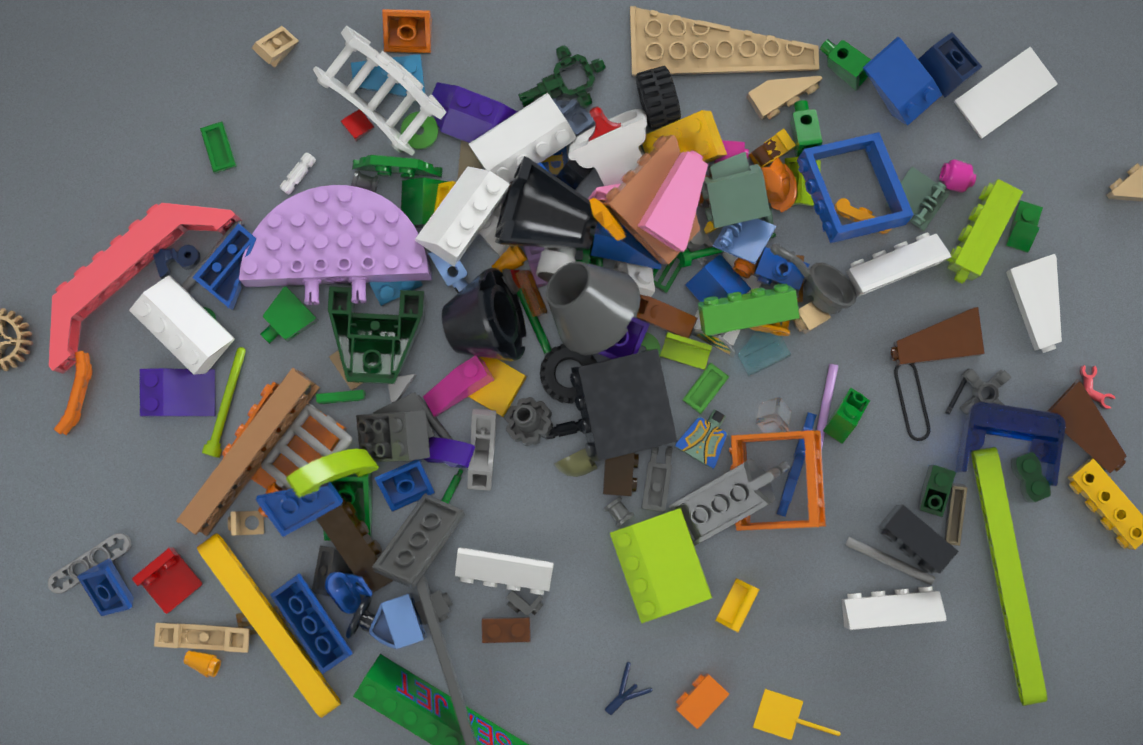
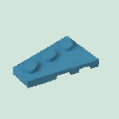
[351,54,425,97]

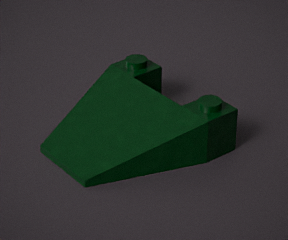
[328,286,426,384]

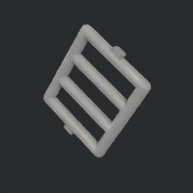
[261,404,352,490]

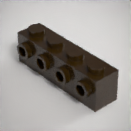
[316,496,393,593]

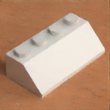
[469,93,577,183]
[415,166,510,267]
[846,232,951,297]
[129,275,235,374]
[455,547,554,595]
[842,586,946,630]

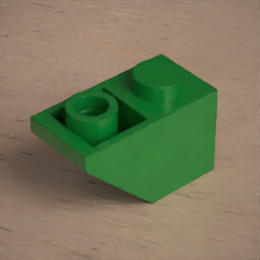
[823,388,870,444]

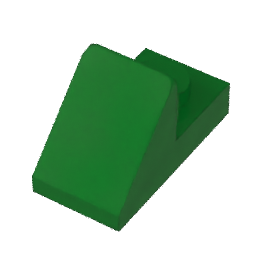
[1005,200,1043,253]

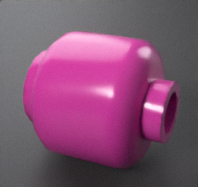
[939,159,976,193]

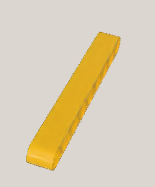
[197,533,341,718]

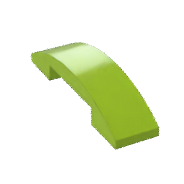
[286,449,379,498]

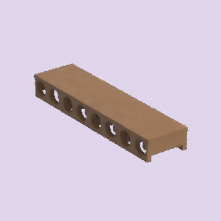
[176,368,320,536]

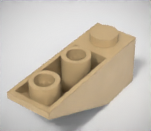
[747,76,823,120]

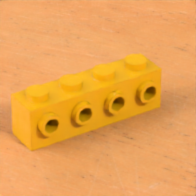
[1067,458,1143,550]

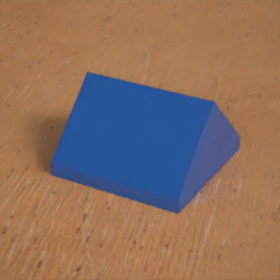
[685,254,751,302]
[375,459,435,512]
[77,558,134,616]

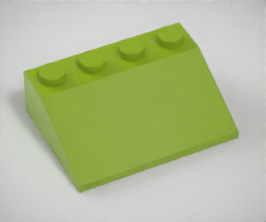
[610,508,712,624]

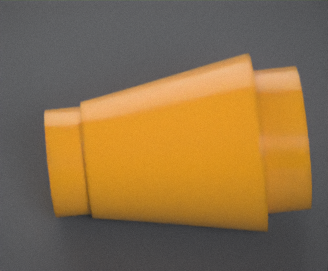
[491,245,527,273]
[183,650,221,678]

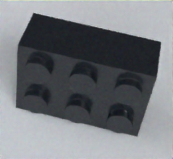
[878,504,959,574]

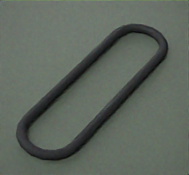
[894,364,931,441]

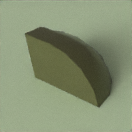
[554,448,598,477]

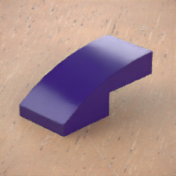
[424,437,475,468]

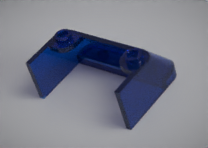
[956,402,1066,487]

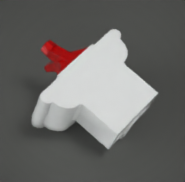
[569,106,647,186]

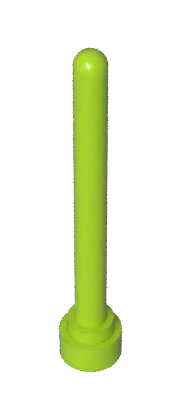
[202,347,246,458]

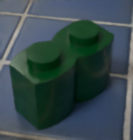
[1011,452,1051,503]

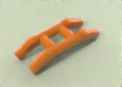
[54,351,93,435]

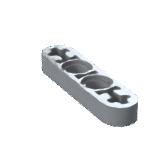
[48,533,131,594]

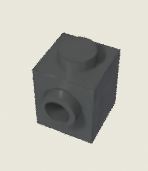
[414,590,453,625]

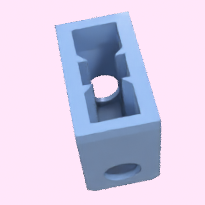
[428,251,468,294]

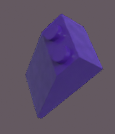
[140,368,216,418]

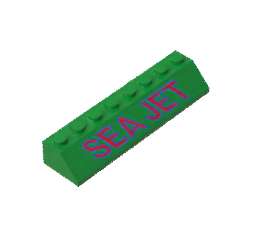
[353,654,529,745]

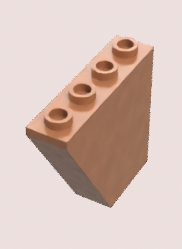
[603,135,700,264]

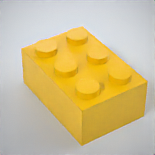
[642,110,727,163]

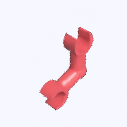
[1080,365,1115,409]

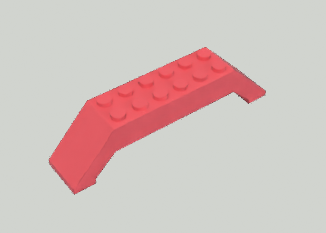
[49,203,242,374]

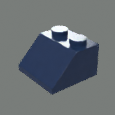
[918,32,982,98]

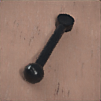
[945,378,967,415]

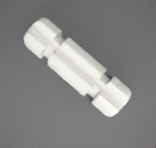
[280,152,316,195]

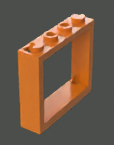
[729,430,826,531]

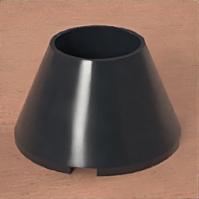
[442,268,526,361]

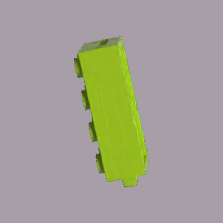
[947,179,1023,284]

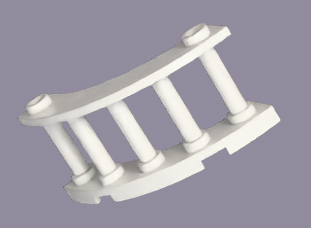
[313,26,446,156]

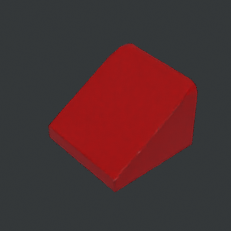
[341,109,374,142]

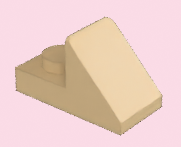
[252,26,299,67]

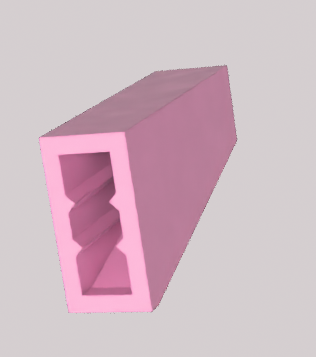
[638,150,708,252]

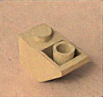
[1106,163,1143,202]
[792,301,831,334]

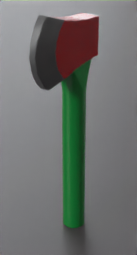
[502,268,552,354]

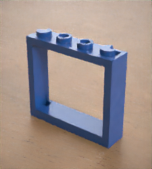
[797,132,914,244]

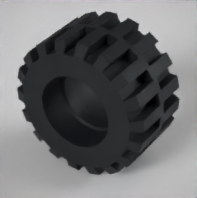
[636,65,681,130]
[540,344,597,404]

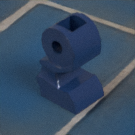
[153,245,201,279]

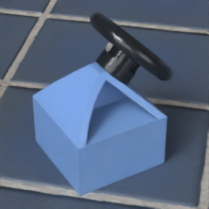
[346,593,427,649]

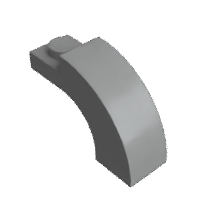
[467,409,496,491]

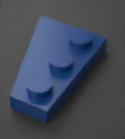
[255,482,343,537]

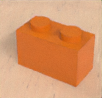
[675,673,729,729]

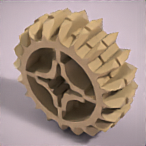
[0,308,33,371]

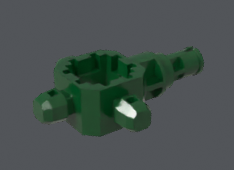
[518,45,606,109]

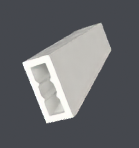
[1006,254,1062,353]

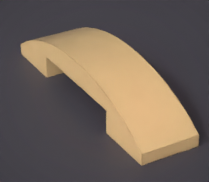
[154,623,250,653]

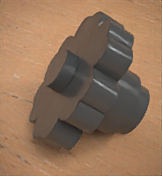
[505,397,553,446]

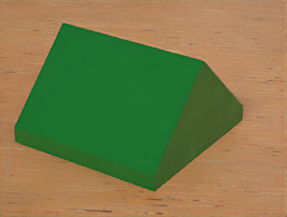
[401,177,449,228]

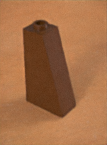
[891,307,985,366]
[1045,379,1127,473]

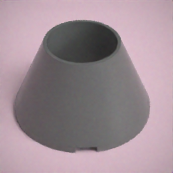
[546,261,640,355]

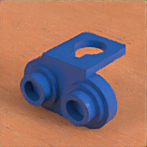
[325,572,373,614]

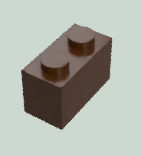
[482,617,531,643]

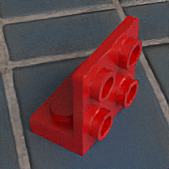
[132,548,203,614]

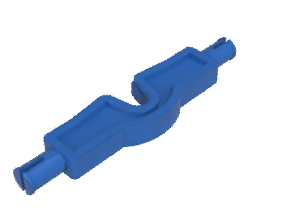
[776,412,817,517]

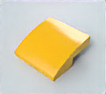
[468,357,527,417]

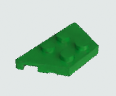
[352,155,443,179]

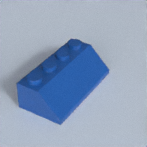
[270,573,353,674]

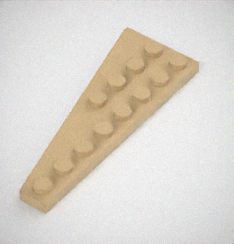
[630,6,819,76]

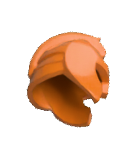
[761,157,797,213]

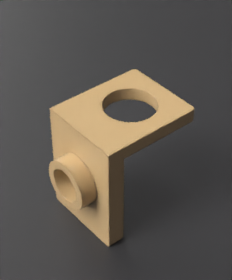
[228,511,264,535]

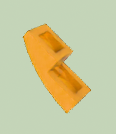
[590,197,626,241]

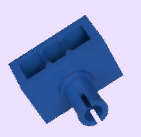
[753,247,810,293]

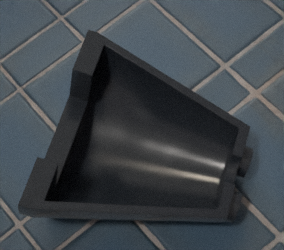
[495,156,598,250]

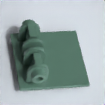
[885,166,950,231]

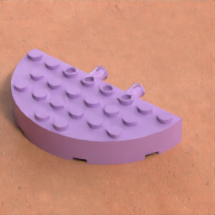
[239,185,432,305]

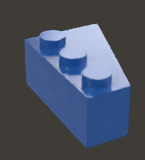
[192,223,257,310]

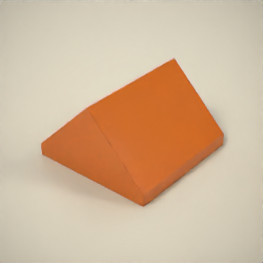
[382,9,432,53]

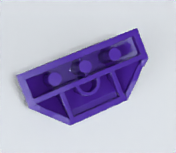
[432,82,517,143]

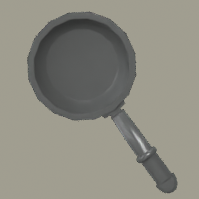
[770,243,857,314]

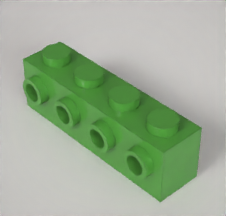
[698,284,799,336]

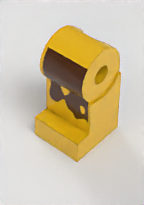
[748,128,796,168]

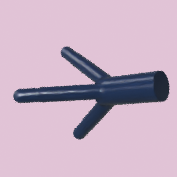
[605,662,653,715]

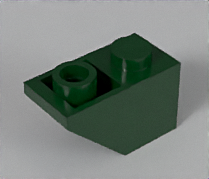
[919,465,956,517]

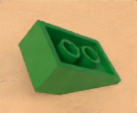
[323,472,373,541]

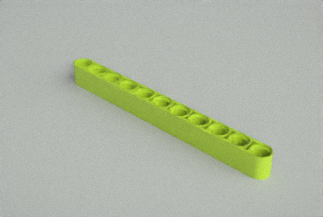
[971,447,1047,706]

